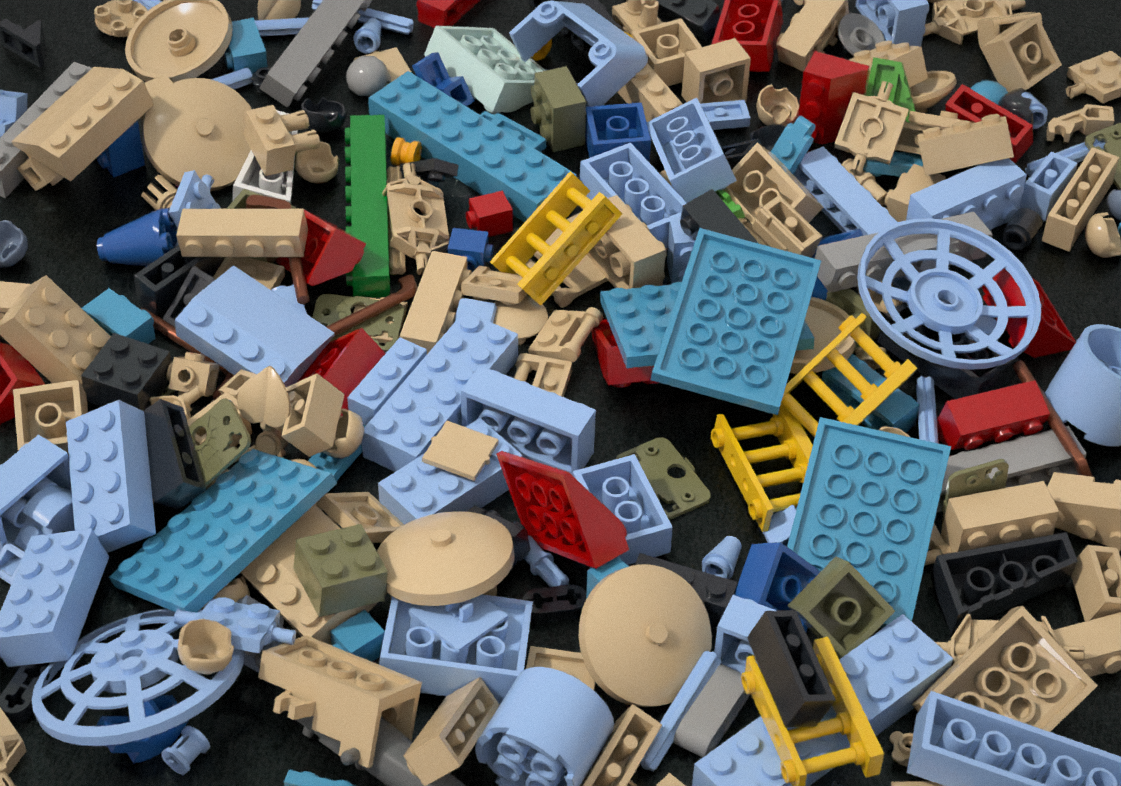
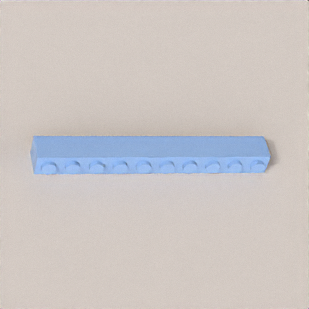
[793,147,999,342]

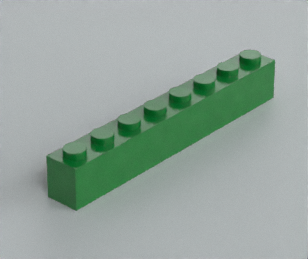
[345,115,390,298]

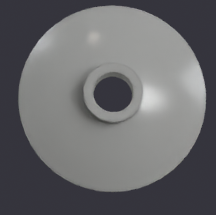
[838,13,885,56]

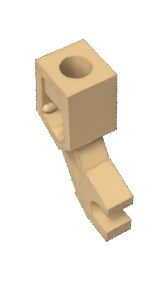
[1046,104,1114,142]

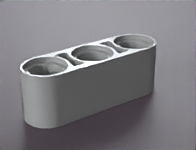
[673,664,750,758]

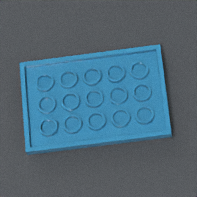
[651,228,821,415]
[600,282,814,368]
[787,417,951,628]
[109,449,337,613]

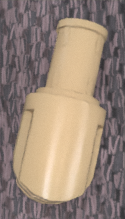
[141,175,177,210]

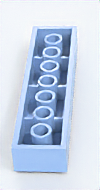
[692,614,953,786]

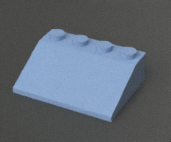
[175,265,335,387]
[379,594,533,704]

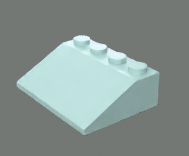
[424,26,546,114]

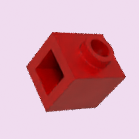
[466,190,513,237]

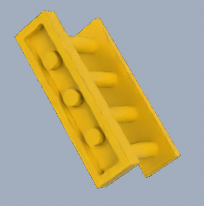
[490,171,623,306]
[781,313,917,441]
[711,404,813,532]
[741,637,884,786]

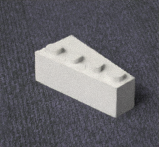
[233,110,298,205]

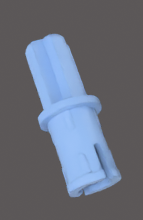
[524,535,569,587]

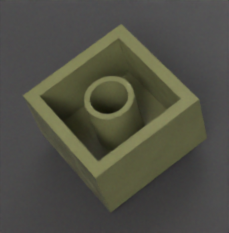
[531,66,586,152]
[293,524,388,617]
[787,556,895,658]

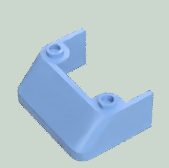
[509,1,648,107]

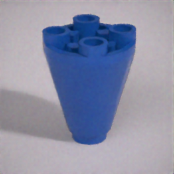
[97,208,178,266]

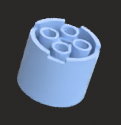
[1045,324,1121,446]
[475,667,614,786]

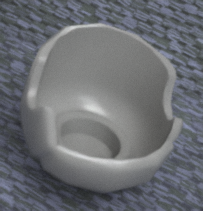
[346,56,391,96]

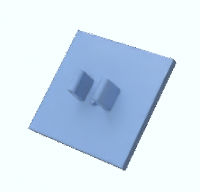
[409,595,508,653]

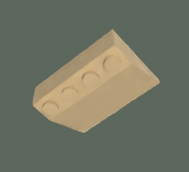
[11,67,154,181]
[239,504,387,645]
[911,606,1097,732]

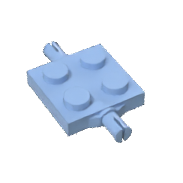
[168,170,221,247]
[174,597,296,653]

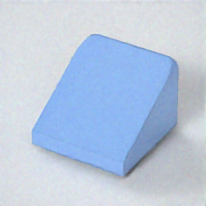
[455,298,497,323]
[763,505,796,546]
[0,541,25,584]

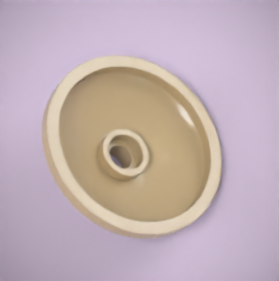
[910,71,956,113]

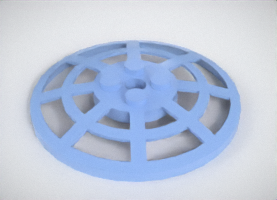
[857,218,1041,370]
[32,609,245,746]

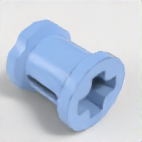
[161,726,210,775]

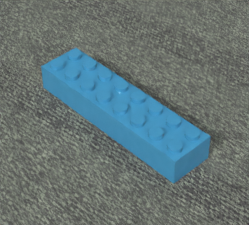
[368,71,576,222]

